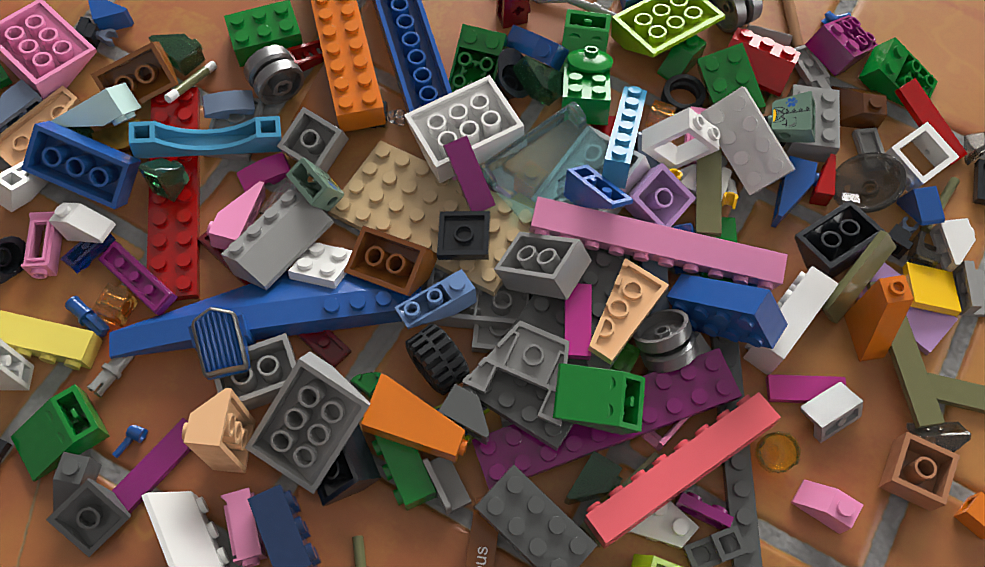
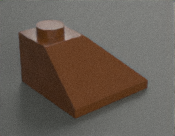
[831,86,887,129]

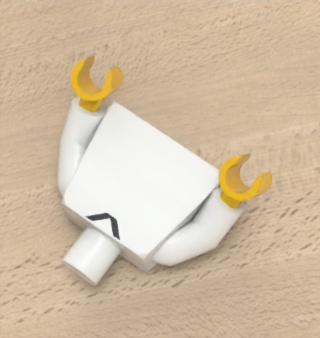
[669,156,738,210]

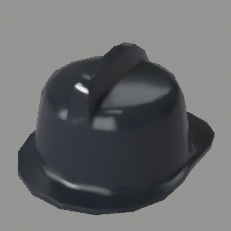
[494,48,530,101]
[0,236,26,284]

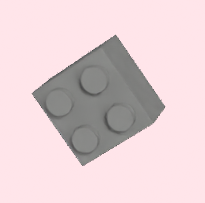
[277,107,349,173]

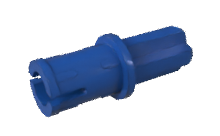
[65,296,110,337]

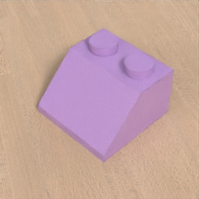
[624,163,696,227]

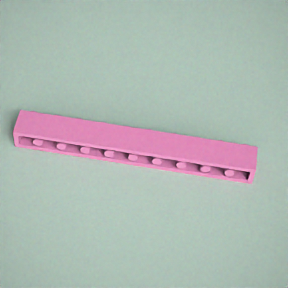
[529,197,788,290]

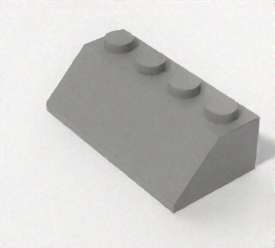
[221,189,334,290]

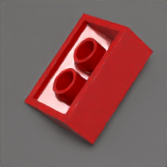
[727,27,801,97]

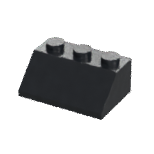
[794,200,886,279]
[317,424,381,506]

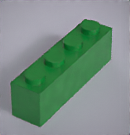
[362,417,437,511]

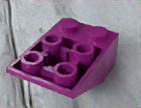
[805,15,878,76]

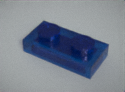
[60,233,116,274]

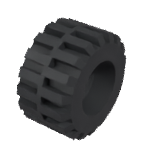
[405,323,470,395]

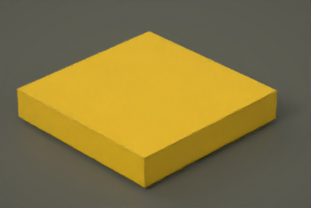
[902,262,962,317]

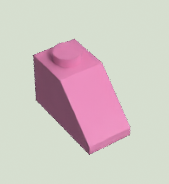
[791,479,863,534]

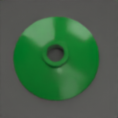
[567,46,613,73]

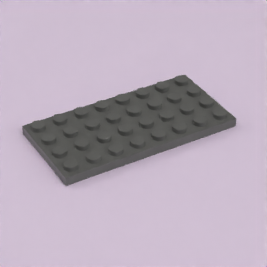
[473,244,625,451]

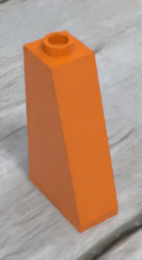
[844,275,914,362]
[361,374,469,463]

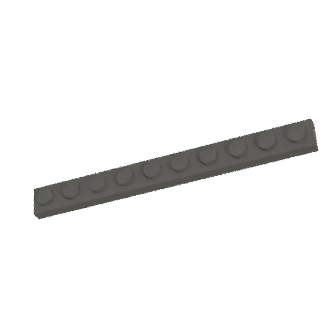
[710,336,763,567]

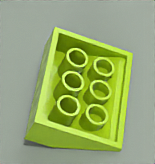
[611,0,726,57]

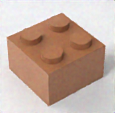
[879,432,960,511]

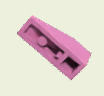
[207,181,266,250]

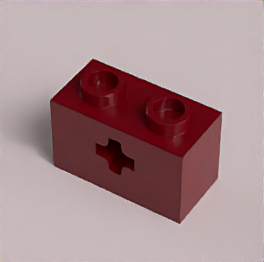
[496,0,531,29]

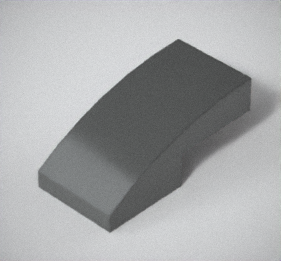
[682,525,749,567]

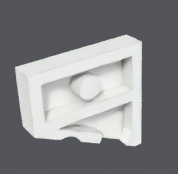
[627,501,699,549]

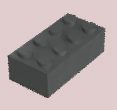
[473,465,597,567]

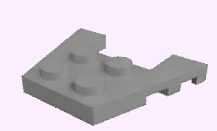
[463,321,569,427]

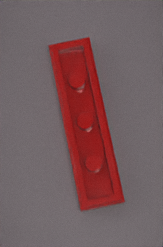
[894,78,968,167]

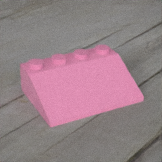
[0,0,97,100]

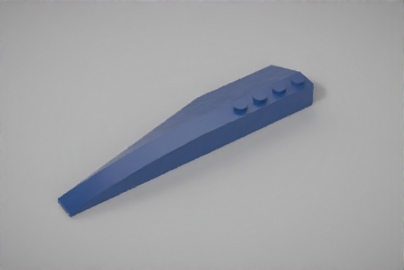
[109,271,422,359]

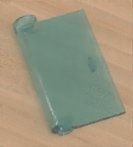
[480,101,608,223]

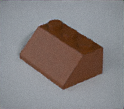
[91,42,178,104]
[344,225,437,297]

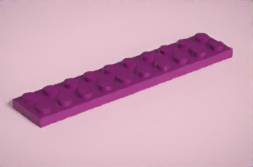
[472,348,742,490]

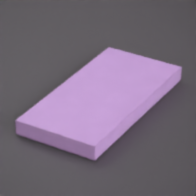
[856,263,958,356]

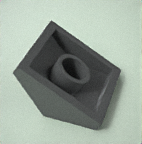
[46,478,131,557]

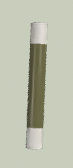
[164,61,217,103]

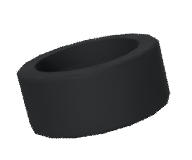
[661,74,706,116]

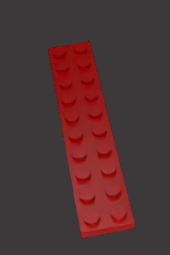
[147,87,200,301]

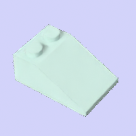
[51,83,142,127]

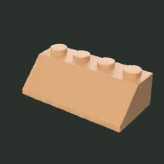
[182,388,256,473]

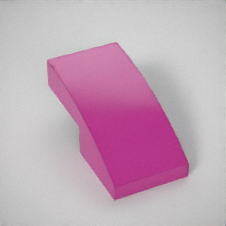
[236,153,291,192]

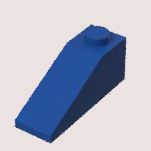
[507,24,569,71]
[771,156,819,228]
[563,165,633,209]

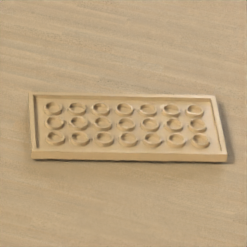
[328,140,534,296]

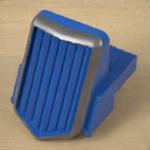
[187,307,256,380]

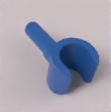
[821,11,851,24]
[112,425,148,458]

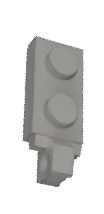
[794,45,832,89]

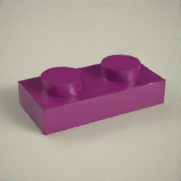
[674,492,734,531]

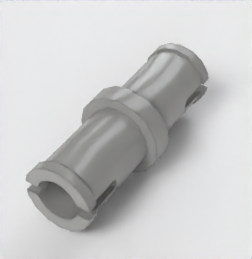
[87,356,135,397]

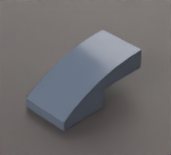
[202,90,255,119]

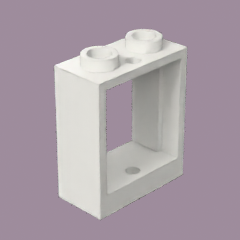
[642,107,720,169]
[879,122,959,192]

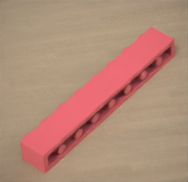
[584,392,781,549]

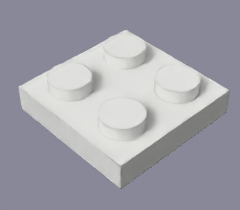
[288,242,353,289]

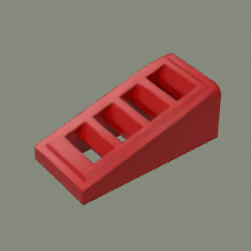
[287,39,324,72]
[809,154,836,206]

